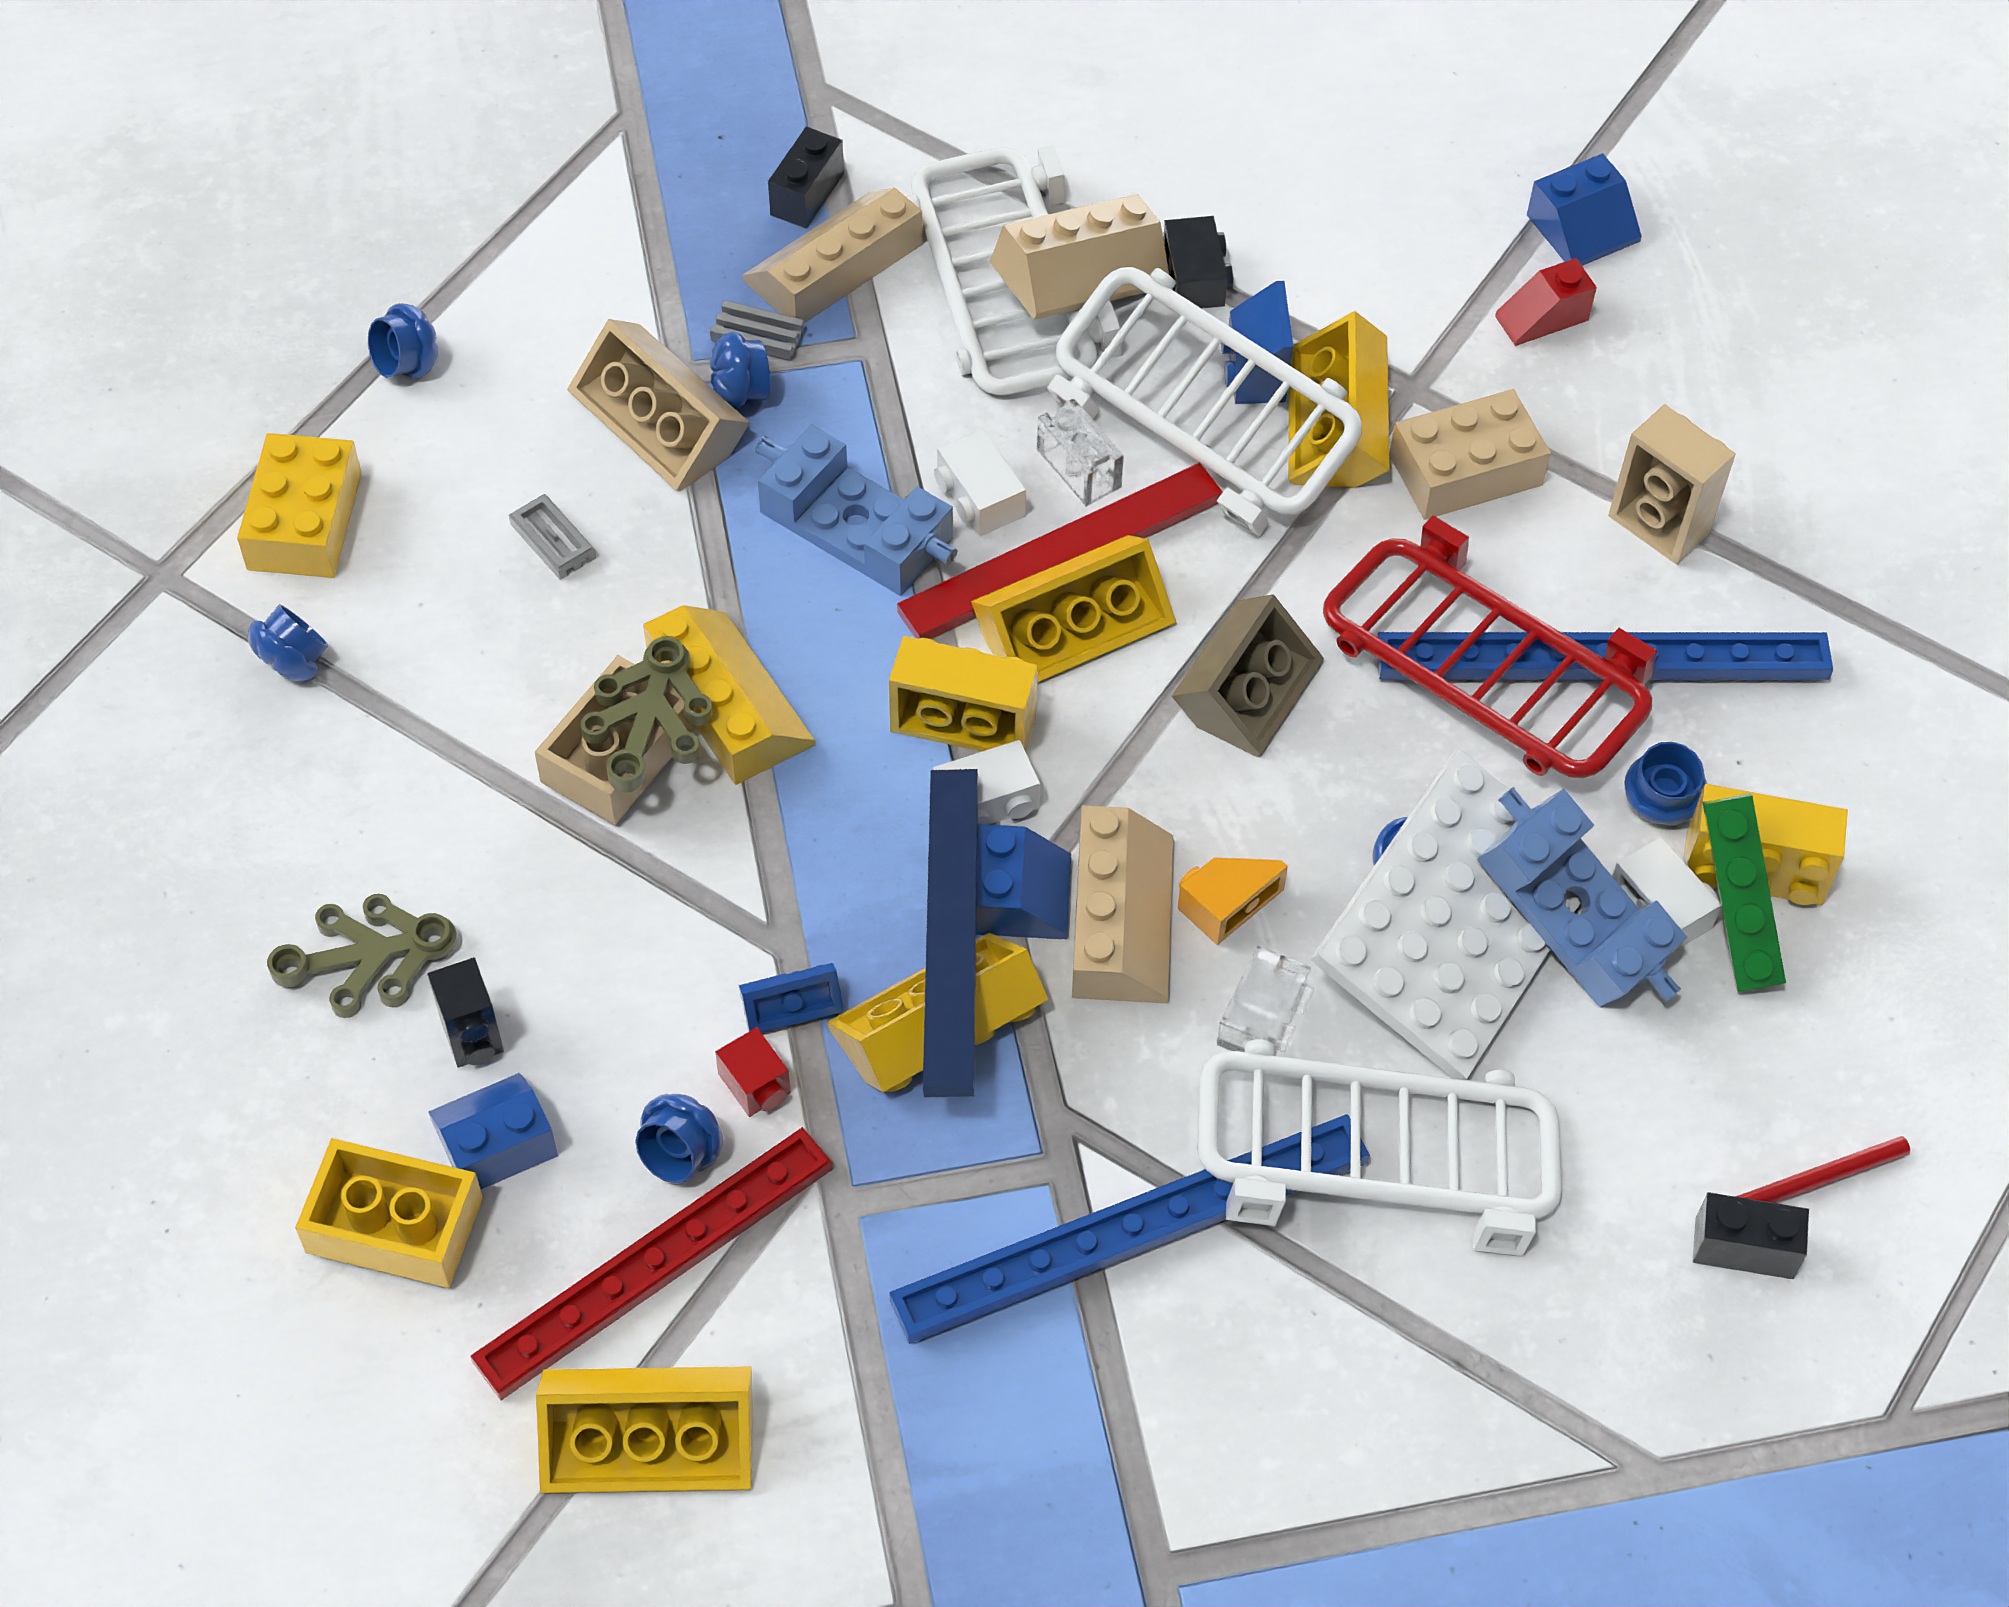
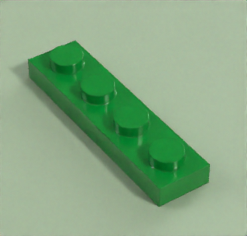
[1702,793,1786,992]

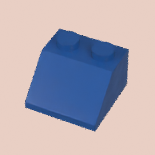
[1527,153,1642,266]
[1221,281,1293,404]
[976,824,1071,940]
[428,1073,558,1190]

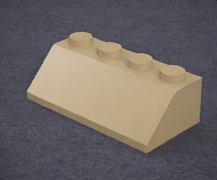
[742,187,923,323]
[990,194,1169,320]
[567,319,750,491]
[1072,805,1173,1003]

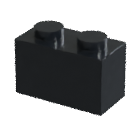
[768,126,844,229]
[1163,216,1233,309]
[427,957,504,1068]
[1693,1192,1809,1279]

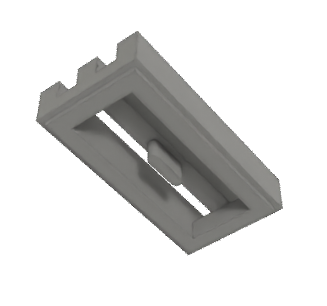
[710,300,804,360]
[508,494,596,580]

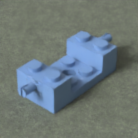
[755,424,958,596]
[1477,787,1687,1007]

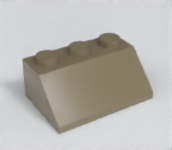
[1172,594,1324,756]

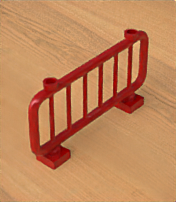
[1323,515,1657,778]

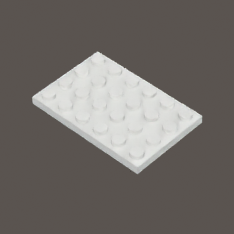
[1310,749,1581,1080]

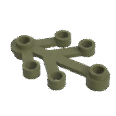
[580,637,713,793]
[267,894,457,1018]

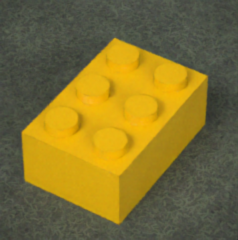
[237,433,362,578]
[889,636,1038,752]
[1684,784,1848,906]
[295,1138,483,1289]

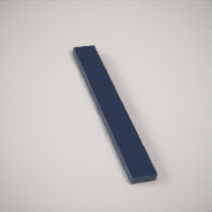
[923,769,978,1098]

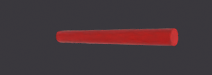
[1735,1136,1910,1203]

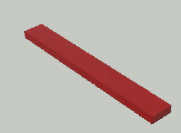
[897,462,1223,639]
[470,1127,833,1401]

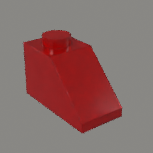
[1495,258,1597,346]

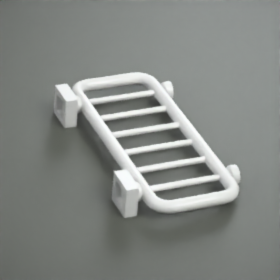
[906,145,1121,395]
[1047,267,1362,537]
[1197,1039,1562,1256]

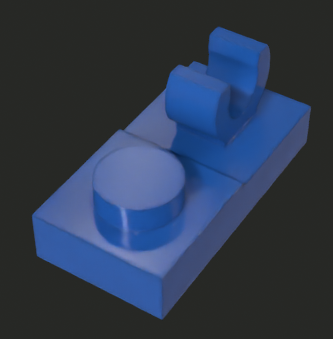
[738,963,844,1033]

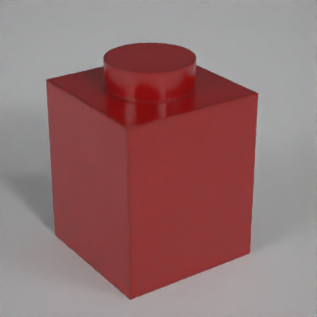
[715,1027,791,1117]

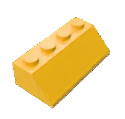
[1288,311,1389,488]
[971,535,1176,682]
[643,605,815,785]
[826,933,1048,1092]
[536,1366,753,1493]

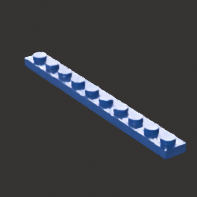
[1377,632,1834,680]
[889,1114,1370,1344]

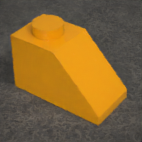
[1177,857,1288,945]

